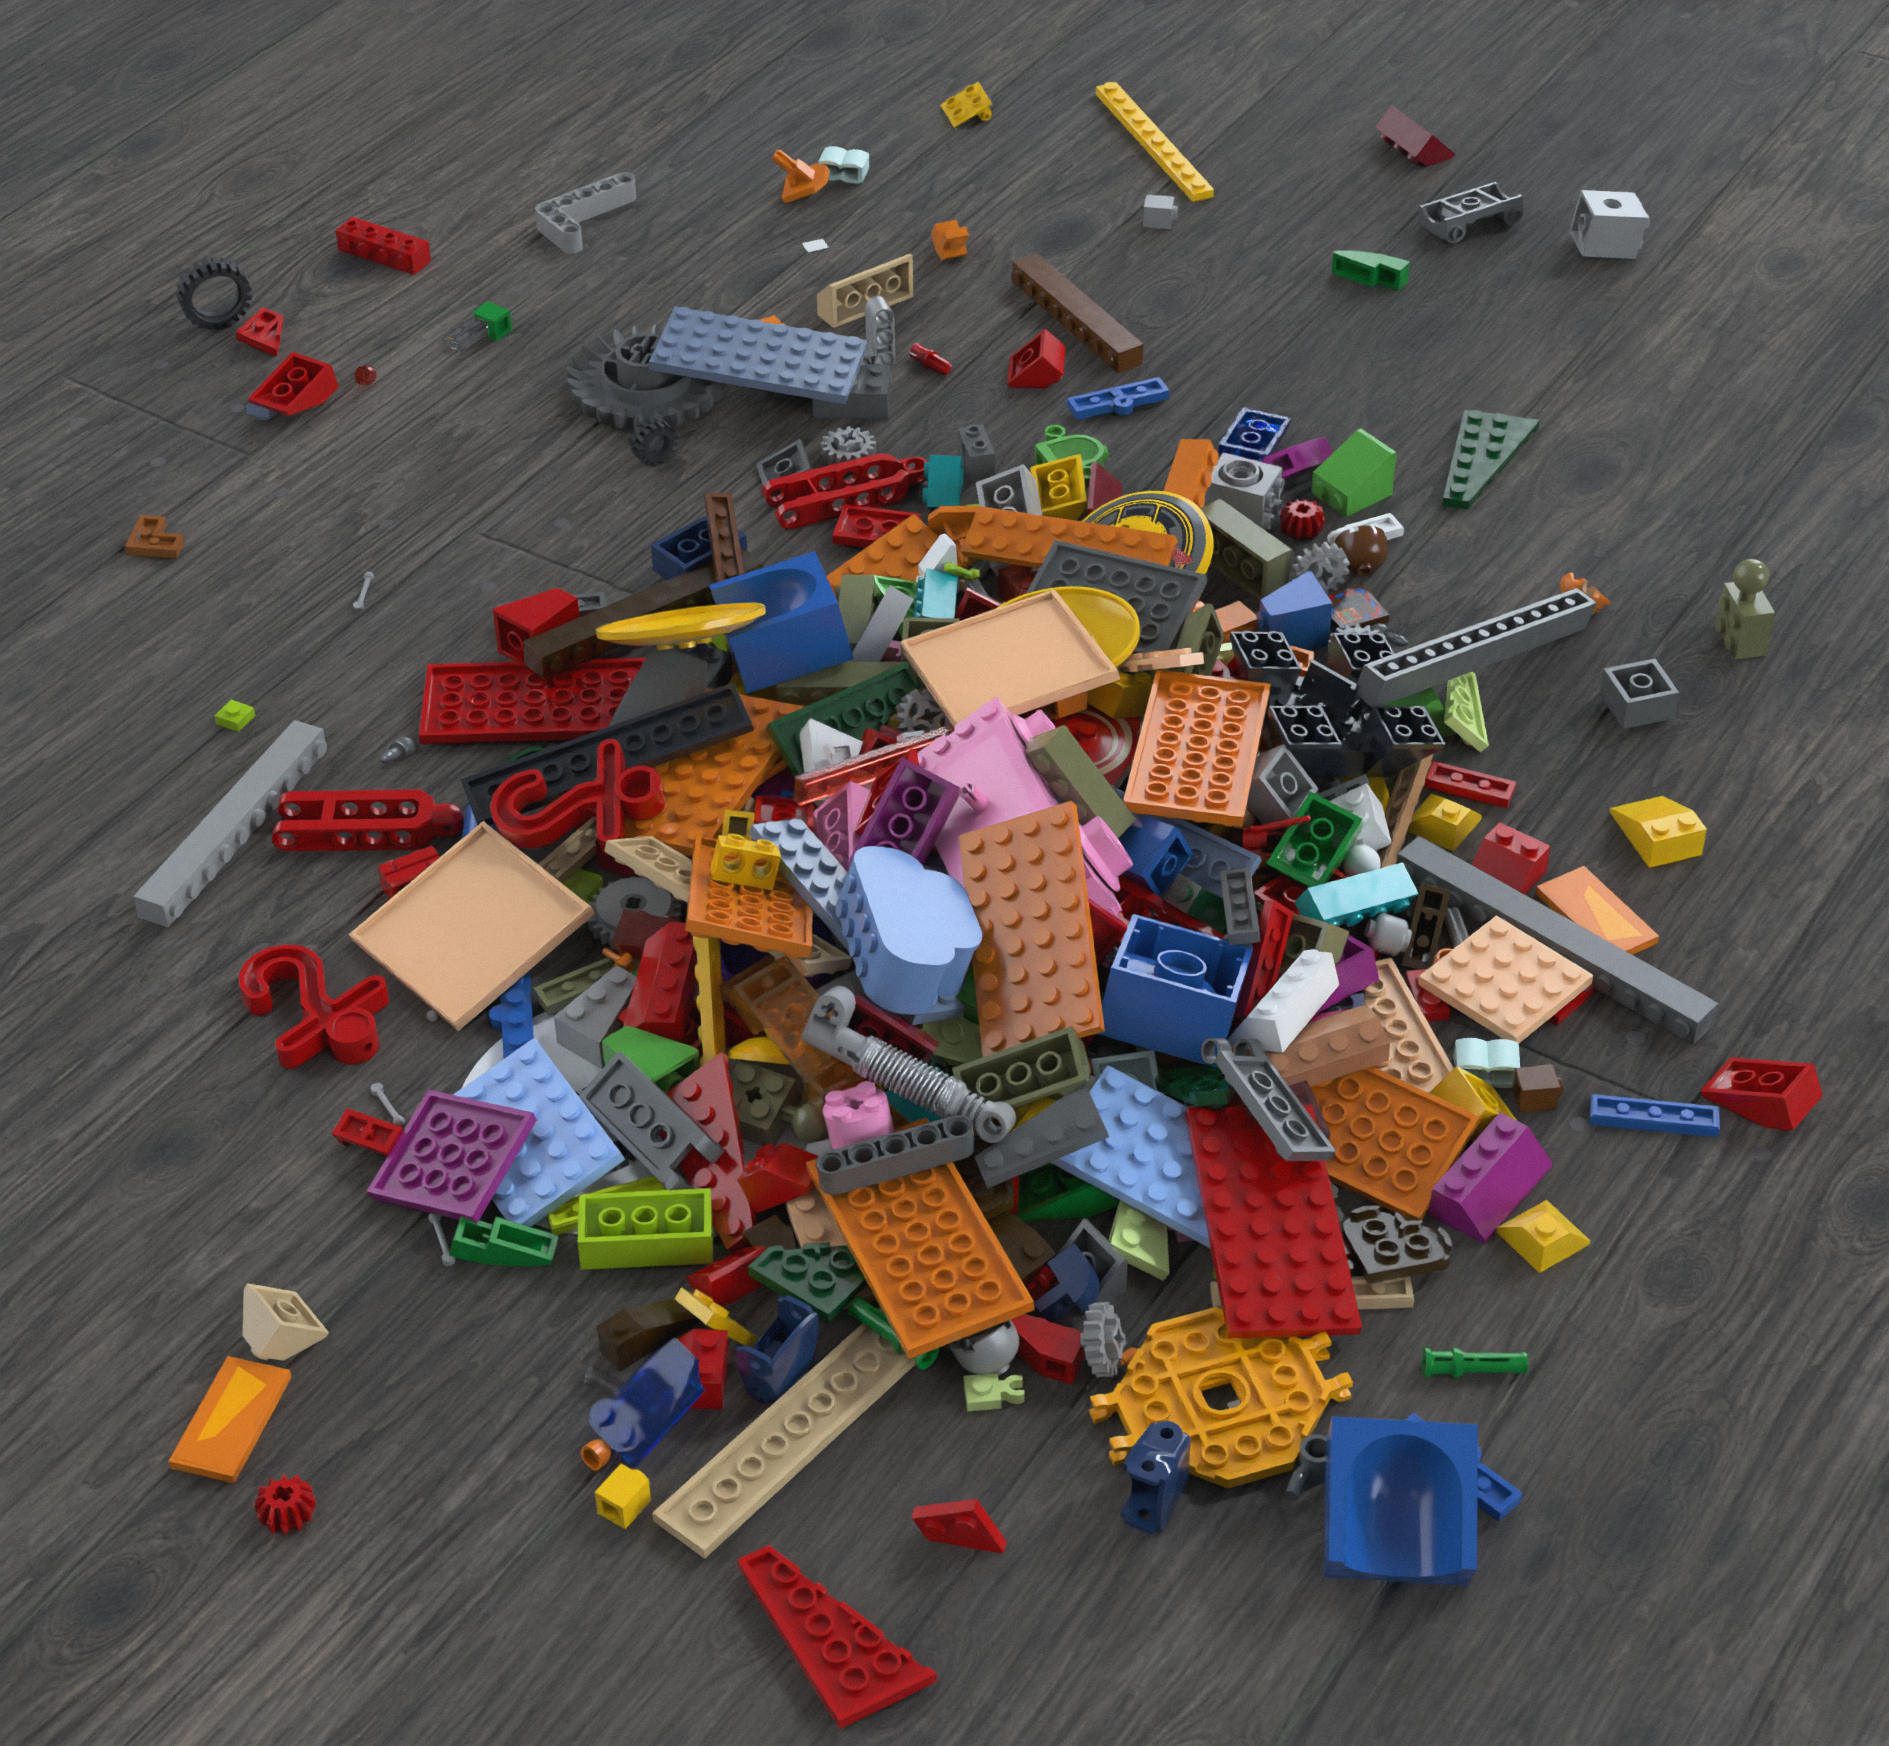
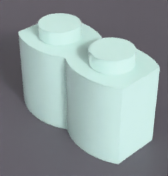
[818,146,869,184]
[1453,1038,1520,1088]

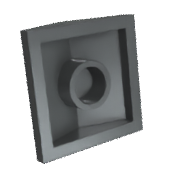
[756,439,811,496]

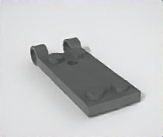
[1201,1038,1336,1161]
[579,1051,725,1190]

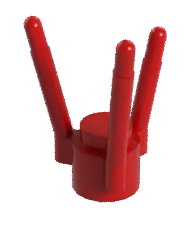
[1242,816,1311,858]

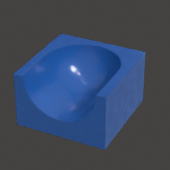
[709,551,854,694]
[1096,914,1253,1068]
[1323,1416,1478,1586]

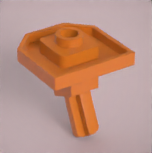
[771,150,830,204]
[928,506,978,566]

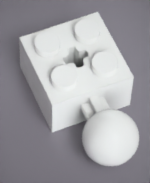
[1330,783,1392,877]

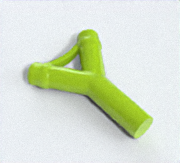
[944,562,980,581]

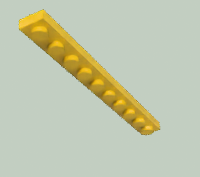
[1096,82,1214,202]

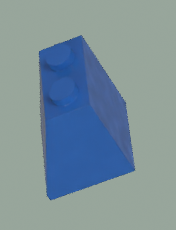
[1257,571,1332,650]
[1118,812,1194,898]

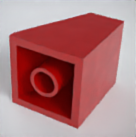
[493,588,580,662]

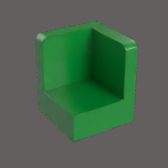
[473,301,512,342]

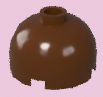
[1334,525,1388,576]

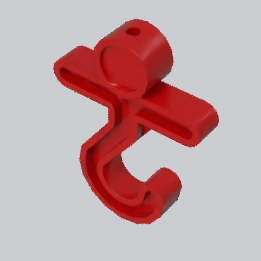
[490,739,667,856]
[238,944,389,1069]

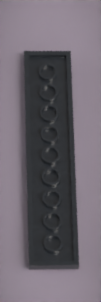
[461,682,754,825]

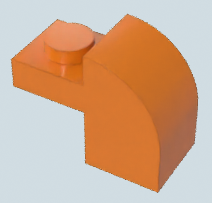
[931,220,969,260]

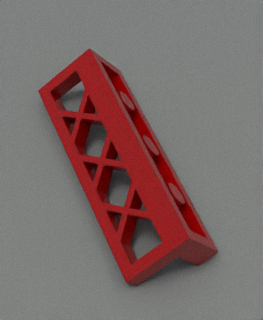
[1232,900,1294,1028]

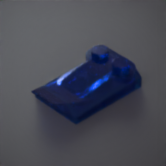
[1218,407,1291,462]
[587,1337,706,1468]

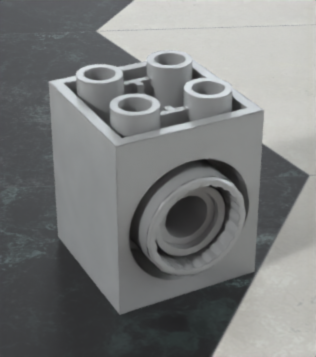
[1569,190,1649,259]
[1204,453,1285,531]

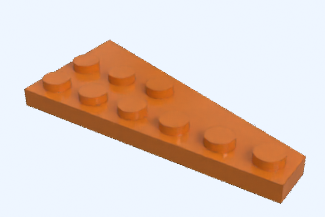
[826,514,968,595]

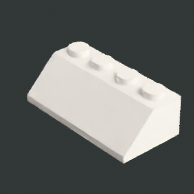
[1227,949,1339,1053]

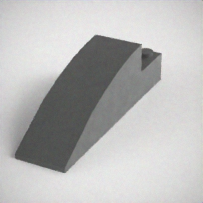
[608,643,732,727]

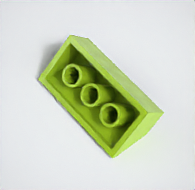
[578,1188,713,1270]

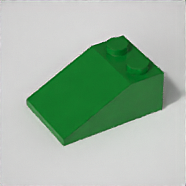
[1266,791,1363,888]
[1014,1162,1119,1221]

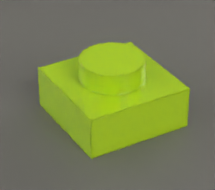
[215,700,255,732]

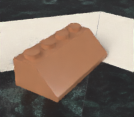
[1248,1005,1390,1092]

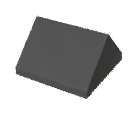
[1056,1219,1128,1303]

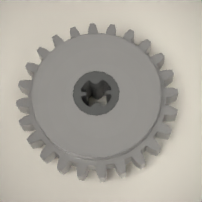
[587,877,682,951]

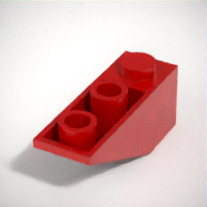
[1011,1314,1086,1385]

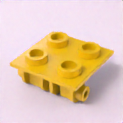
[941,82,992,128]

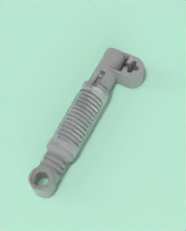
[802,986,1016,1143]

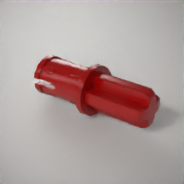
[909,343,952,375]

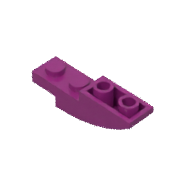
[1260,437,1333,480]

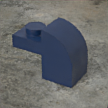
[1034,1243,1100,1323]

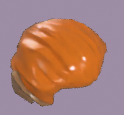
[1560,572,1610,615]

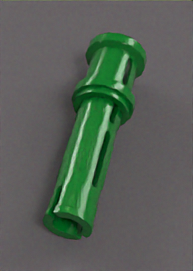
[848,1296,940,1370]
[1421,1347,1528,1378]

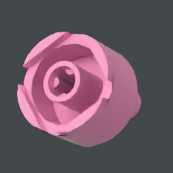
[823,1081,895,1149]

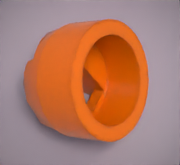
[581,1439,611,1470]

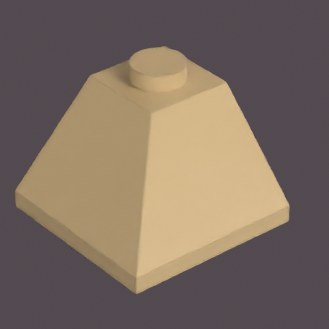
[243,1283,329,1361]

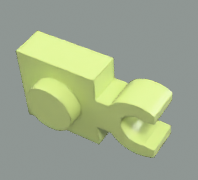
[964,1373,1025,1411]

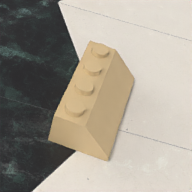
[817,254,913,328]

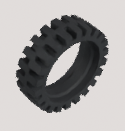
[176,257,252,330]

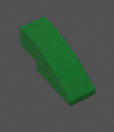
[1331,251,1410,291]
[449,1217,559,1266]

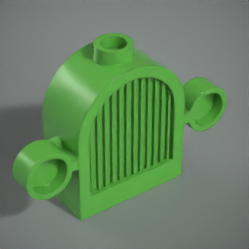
[1035,425,1109,488]

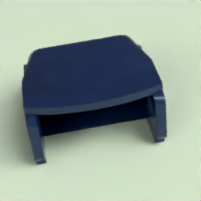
[735,1296,818,1403]
[1120,1421,1191,1534]

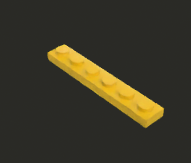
[693,936,726,1068]

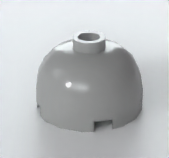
[949,1319,1019,1375]

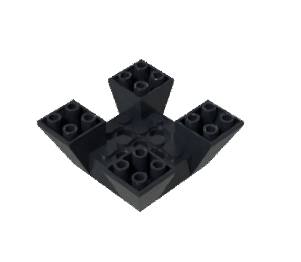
[1229,631,1445,778]

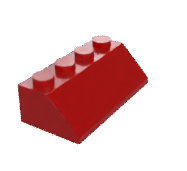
[623,922,698,1043]

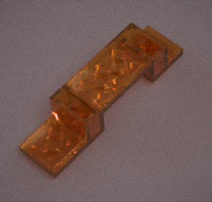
[719,954,910,1129]

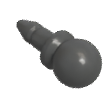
[1370,623,1409,647]
[380,737,416,763]

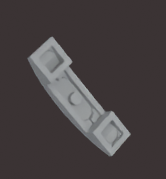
[847,586,914,662]

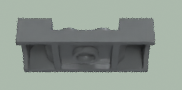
[1419,182,1523,243]

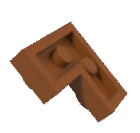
[125,515,185,559]

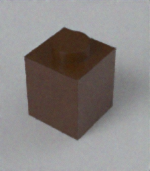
[1512,1065,1563,1112]

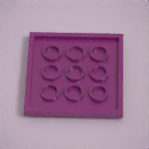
[366,1090,537,1224]

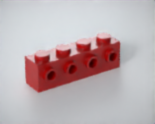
[335,217,431,275]

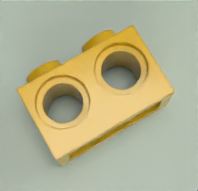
[710,834,781,890]

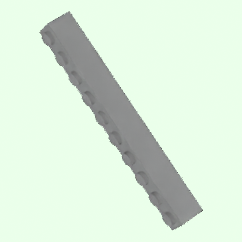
[133,720,327,927]

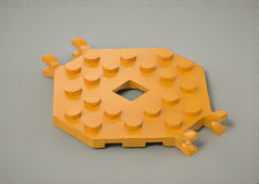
[1089,1307,1353,1488]

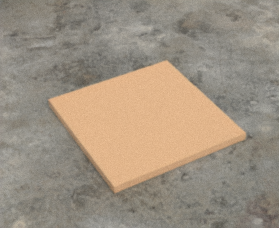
[899,589,1120,727]
[349,821,595,1031]

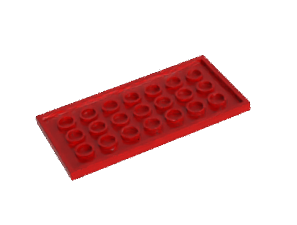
[419,658,647,744]
[1185,1105,1362,1339]

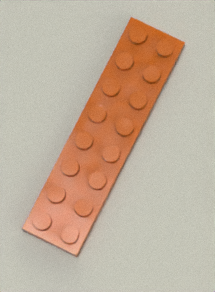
[961,506,1178,568]

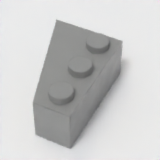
[554,965,636,1070]

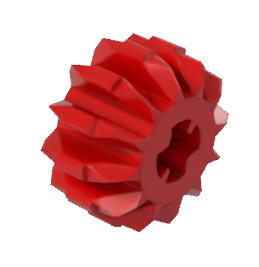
[1280,499,1325,540]
[254,1474,316,1536]

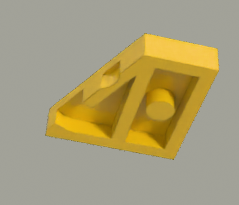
[674,1287,758,1347]

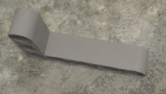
[535,172,636,254]
[861,296,895,367]

